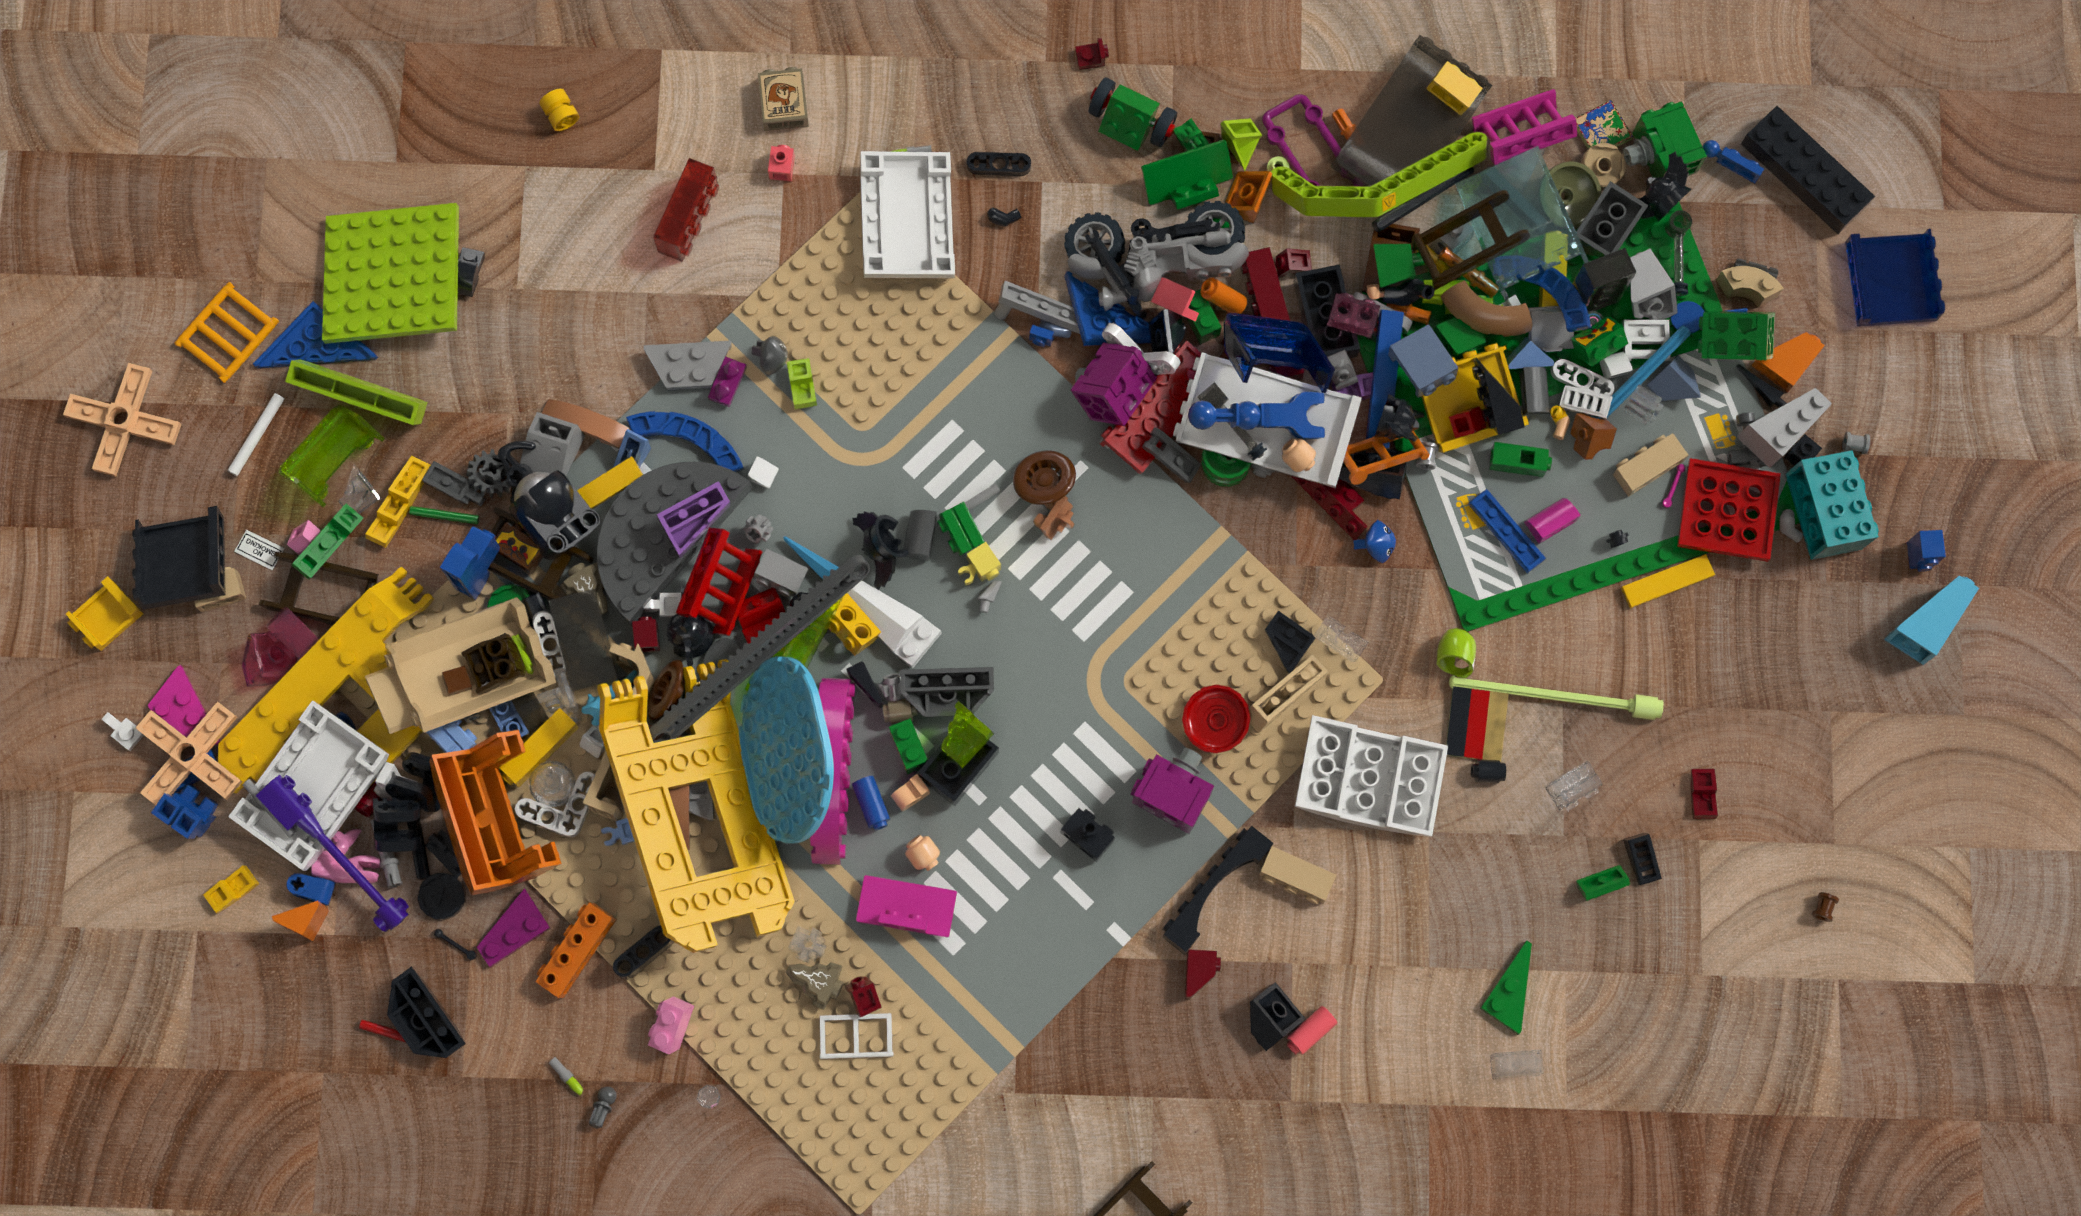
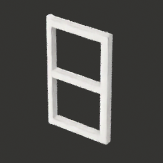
[820,1013,894,1059]

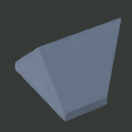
[1646,355,1701,402]

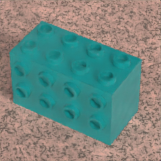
[1785,450,1879,560]

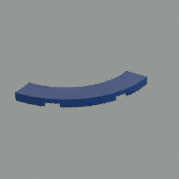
[1495,256,1591,332]
[626,411,744,472]

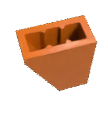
[1751,332,1825,392]

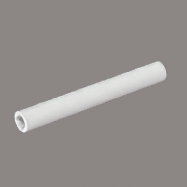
[227,393,284,476]

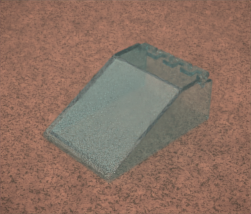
[1455,146,1590,301]

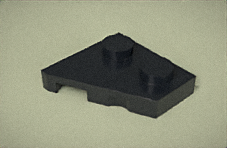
[1265,611,1316,674]

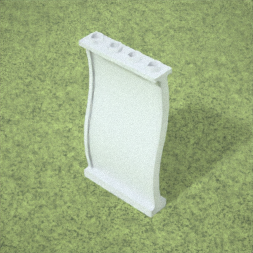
[1173,352,1362,488]

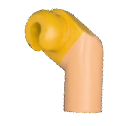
[1550,405,1570,440]

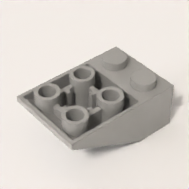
[520,412,585,476]

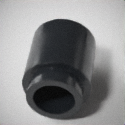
[1471,759,1506,783]

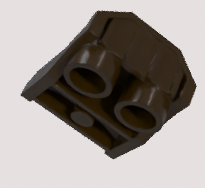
[461,633,525,695]

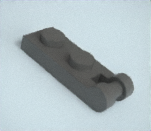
[1142,427,1202,483]

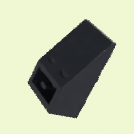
[1472,357,1525,435]

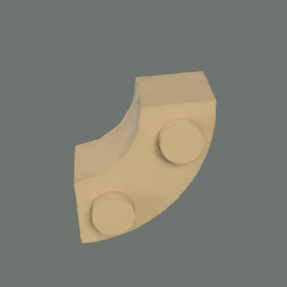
[1716,266,1784,307]

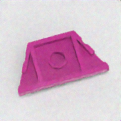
[148,665,221,745]

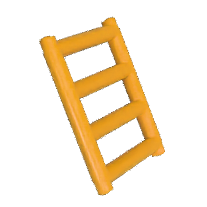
[174,282,279,383]

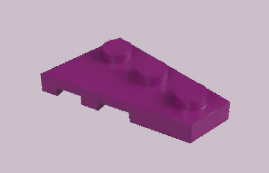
[477,888,551,968]

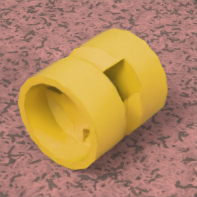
[539,89,580,131]

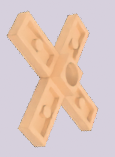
[63,363,181,477]
[136,701,242,805]

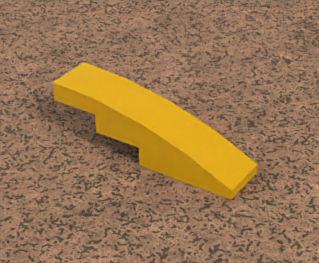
[365,456,431,548]

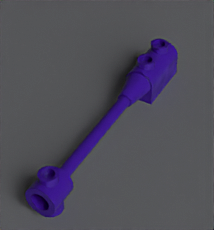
[256,775,409,932]

